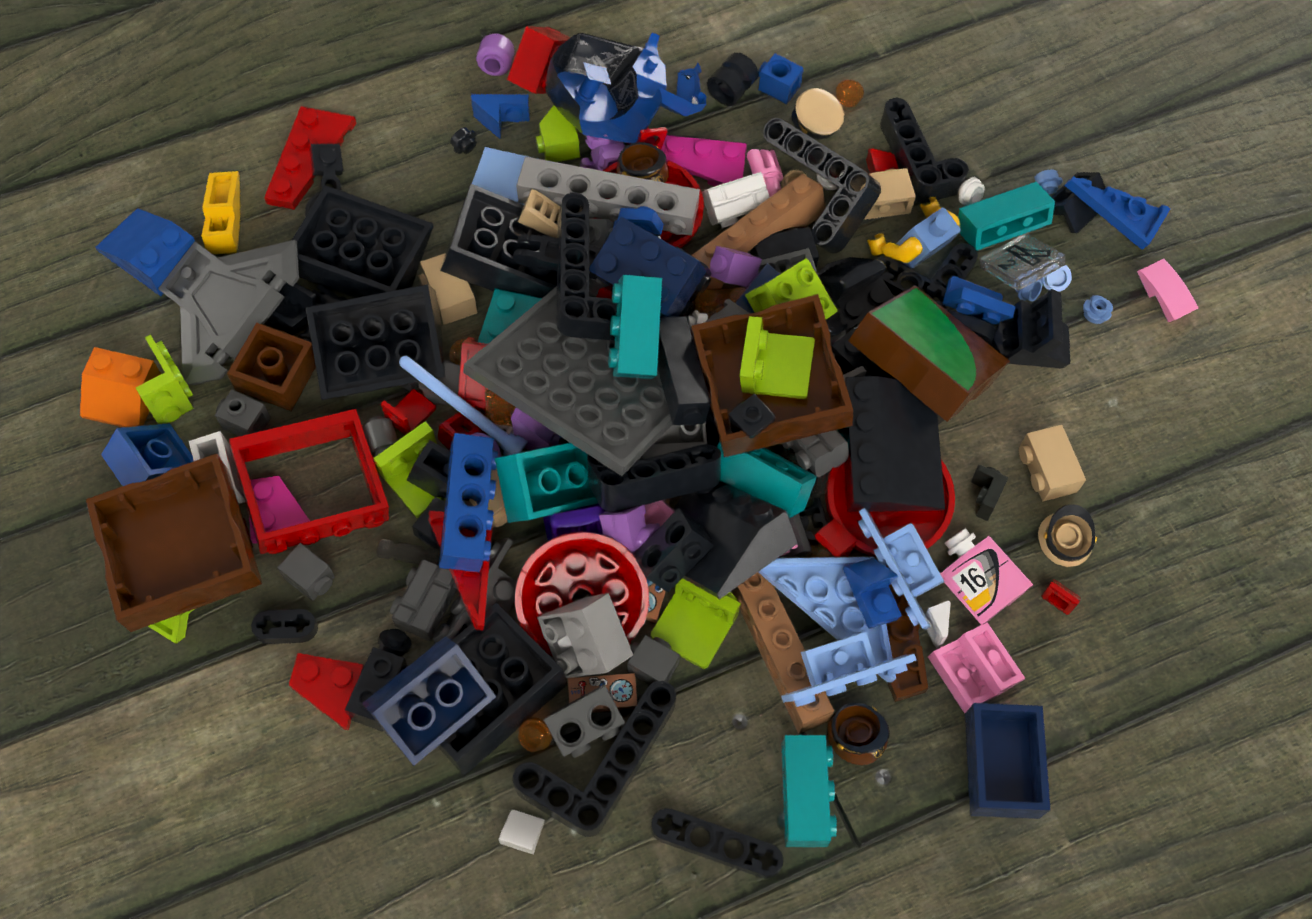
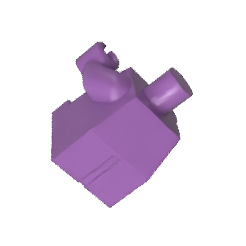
[580,134,626,171]
[599,505,660,554]

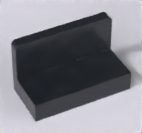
[1051,172,1106,233]

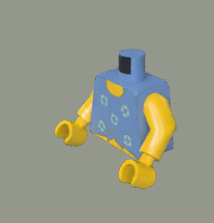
[867,197,961,269]

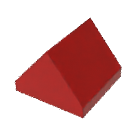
[814,518,858,557]

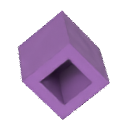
[709,246,762,287]

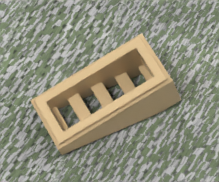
[518,189,560,238]

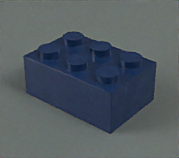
[589,217,707,317]
[965,703,1050,819]

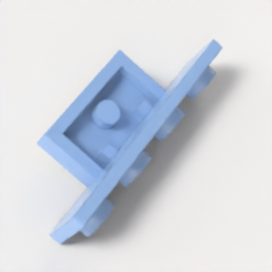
[858,508,945,630]
[781,632,916,707]

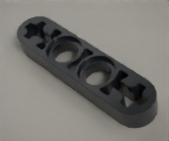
[651,808,783,879]

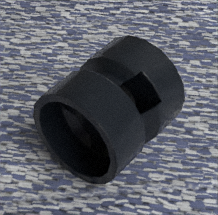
[707,52,759,106]

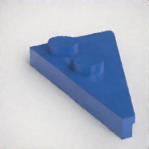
[1064,176,1170,250]

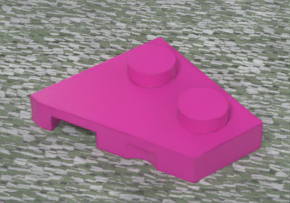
[249,476,310,544]

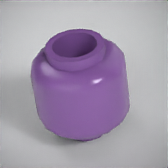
[476,34,515,76]

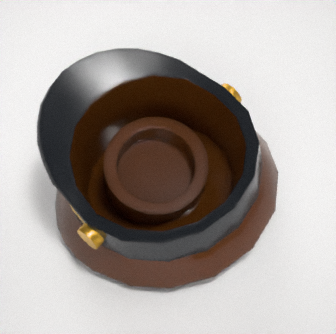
[616,142,669,183]
[827,702,890,765]

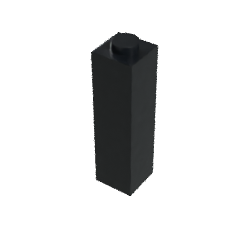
[657,316,711,426]

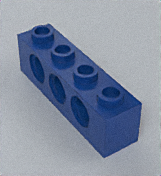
[439,433,498,572]

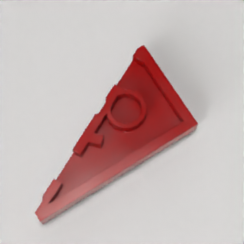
[428,511,493,630]

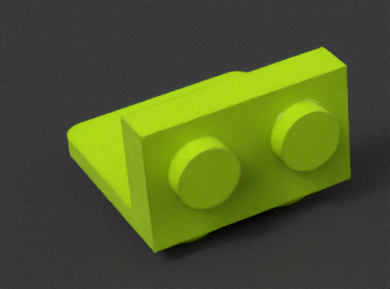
[136,334,194,424]
[651,578,741,669]

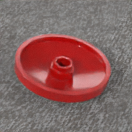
[825,459,955,558]

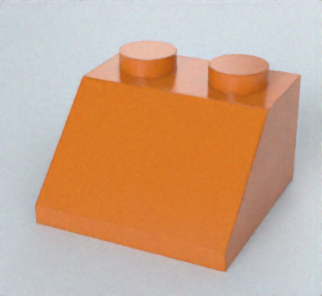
[80,347,161,427]

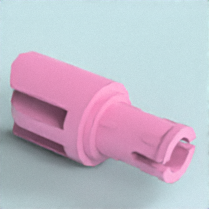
[747,149,783,197]

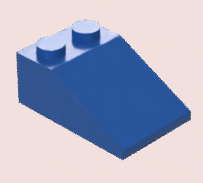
[95,208,196,297]

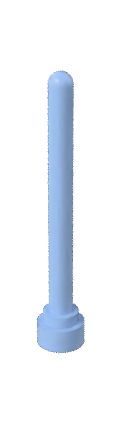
[399,356,528,456]

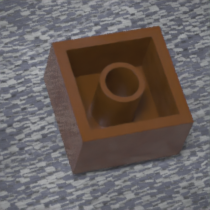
[227,323,316,411]

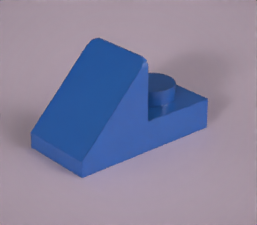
[471,94,530,138]
[843,558,902,629]

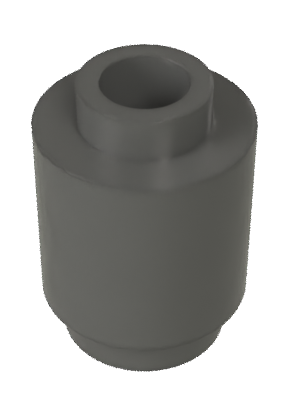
[362,416,398,458]

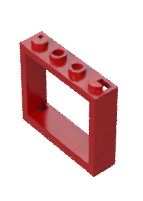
[229,409,389,555]

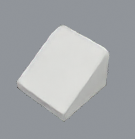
[925,601,950,648]
[499,809,545,854]

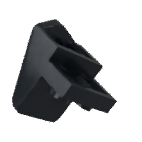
[817,257,894,332]
[991,289,1071,369]

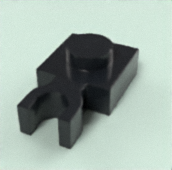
[309,144,344,191]

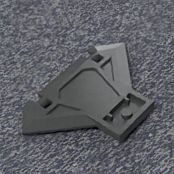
[158,240,299,386]

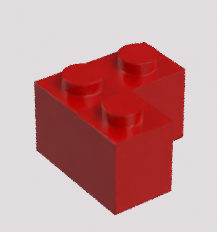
[507,26,571,94]

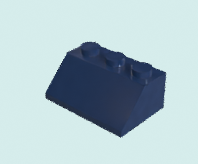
[362,637,496,766]

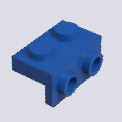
[943,276,1016,324]

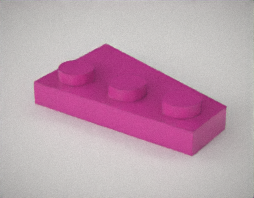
[662,135,747,187]

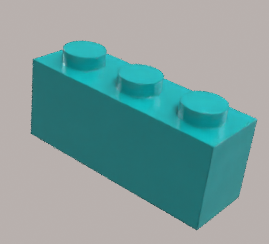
[958,182,1055,251]
[608,275,662,379]
[718,441,817,518]
[781,735,837,847]

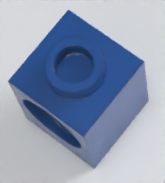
[758,53,804,104]

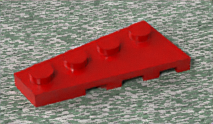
[264,106,357,210]

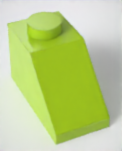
[535,105,580,162]

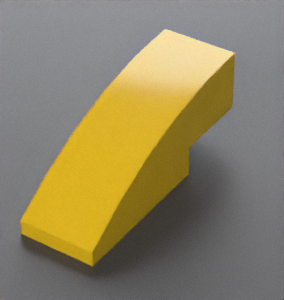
[201,171,240,254]

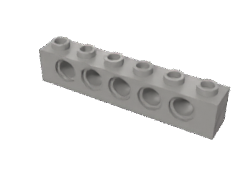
[517,156,700,236]

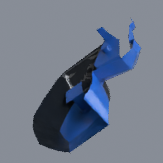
[546,33,706,143]

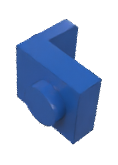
[613,206,664,235]

